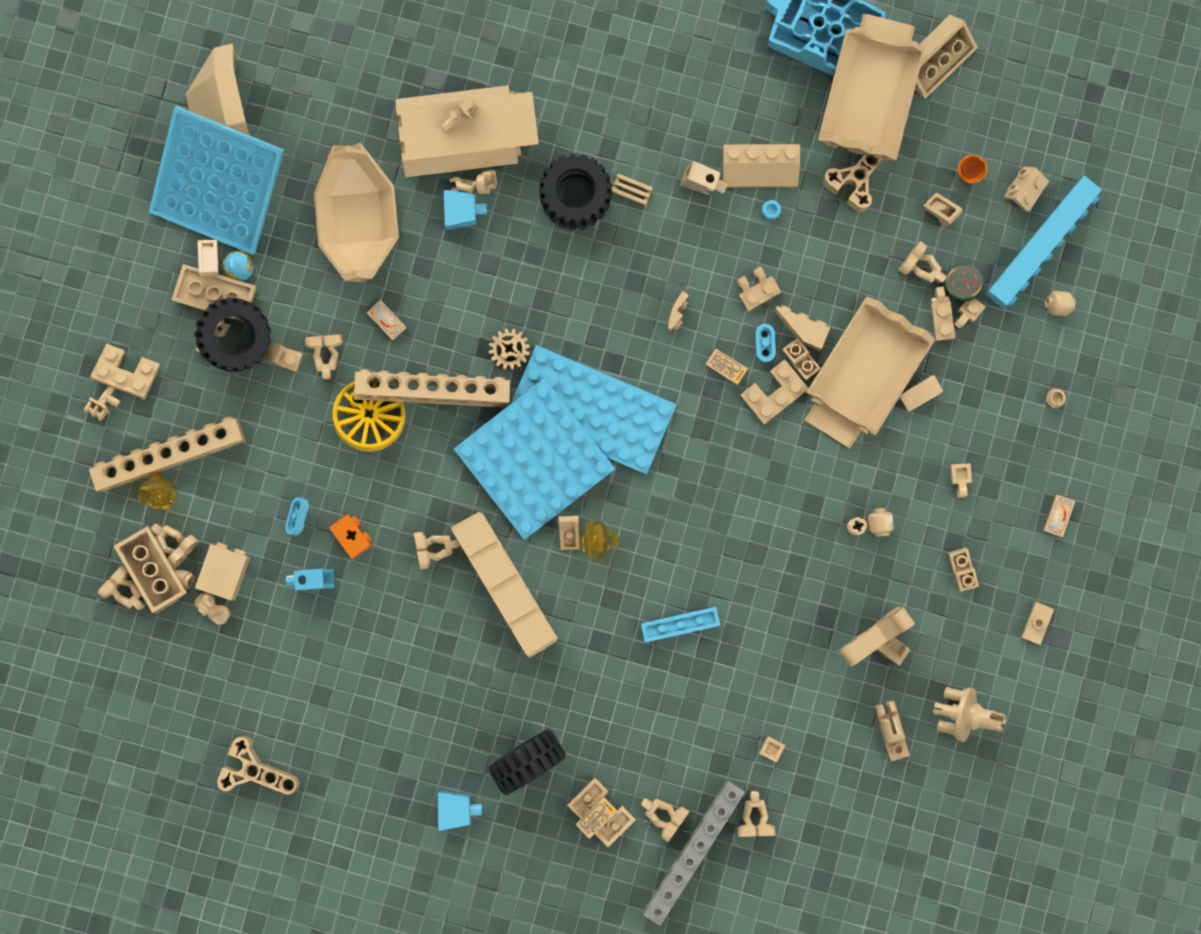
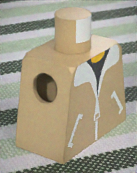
[680,161,727,195]

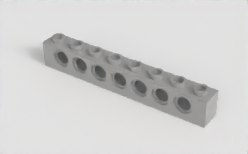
[643,780,745,926]

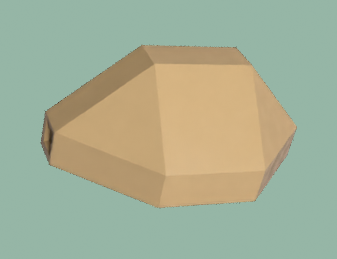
[186,43,250,135]
[314,143,399,282]

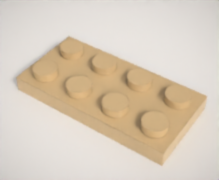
[171,264,257,323]

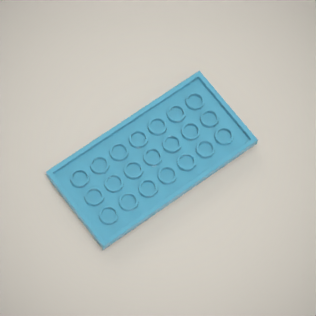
[511,345,677,475]

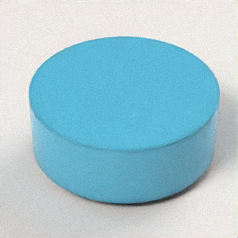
[762,200,781,220]

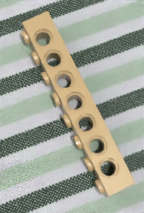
[354,370,510,408]
[89,417,246,492]

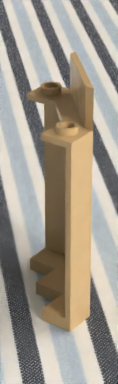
[818,14,925,161]
[396,85,539,177]
[804,296,935,449]

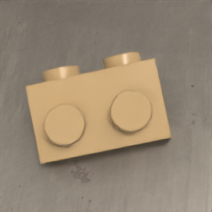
[1004,166,1049,212]

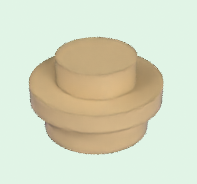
[1046,389,1066,408]

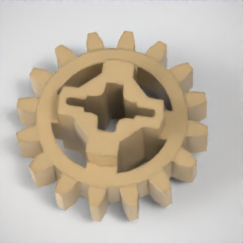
[489,329,530,370]

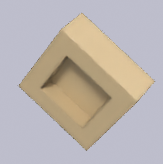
[759,736,785,763]

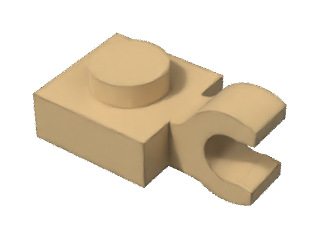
[954,299,985,329]
[950,464,972,498]

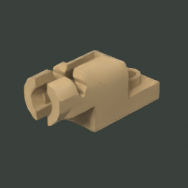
[875,700,910,762]

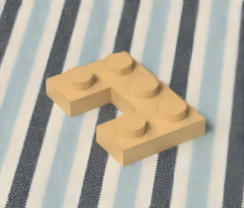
[90,343,161,400]
[740,359,809,425]
[567,777,636,847]

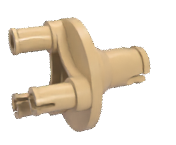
[933,687,1006,742]

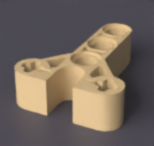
[823,153,882,212]
[839,607,915,667]
[217,736,300,794]

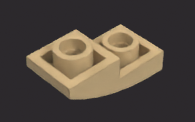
[668,291,689,333]
[782,338,821,382]
[900,375,943,412]
[948,548,979,592]

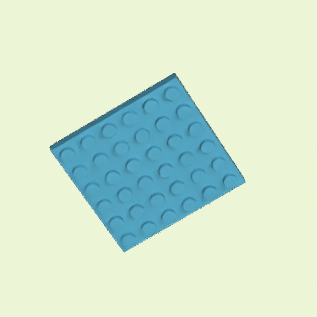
[149,106,284,255]
[454,378,615,540]

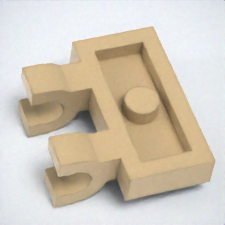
[736,267,781,311]

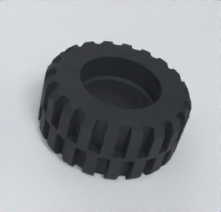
[539,153,612,230]
[194,297,271,372]
[488,729,566,795]

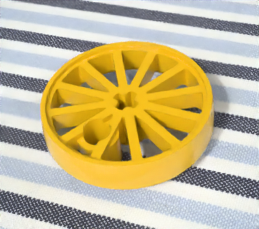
[332,381,406,452]

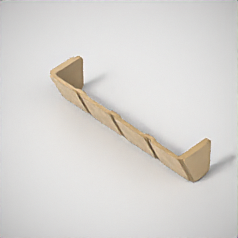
[451,512,558,658]

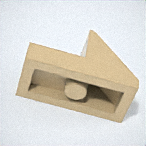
[923,193,963,227]
[261,342,304,372]
[559,516,580,550]

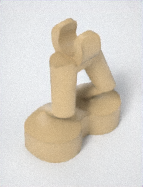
[449,170,497,194]
[898,241,946,284]
[305,335,343,380]
[151,524,199,569]
[414,532,460,570]
[97,565,146,610]
[195,593,230,625]
[737,791,776,837]
[641,798,690,843]

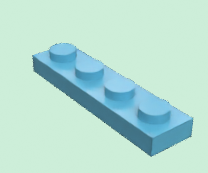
[641,607,720,643]

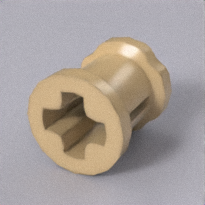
[847,517,867,536]

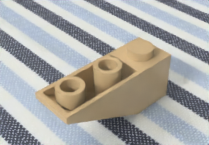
[774,305,830,351]

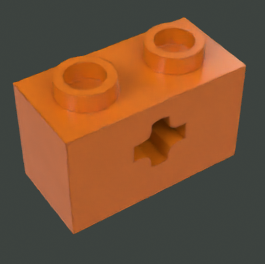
[329,514,372,559]

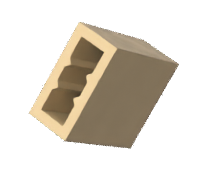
[195,542,251,601]

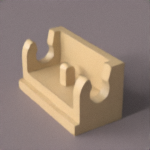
[876,637,910,666]

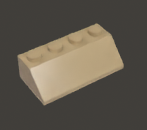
[915,15,978,99]
[722,144,800,187]
[114,526,187,614]

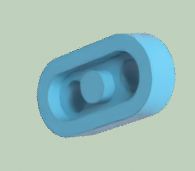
[755,324,776,363]
[285,497,309,536]

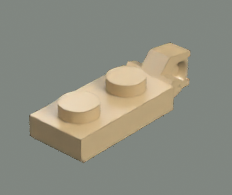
[930,287,955,341]

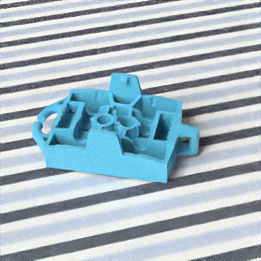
[765,0,886,77]

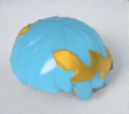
[223,251,254,281]

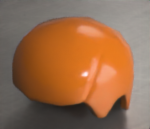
[957,155,988,184]

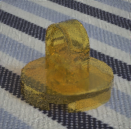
[138,472,178,509]
[582,521,619,559]

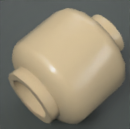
[1045,291,1076,316]
[868,508,894,537]

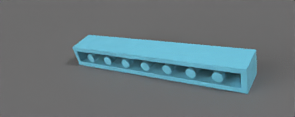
[985,175,1102,308]

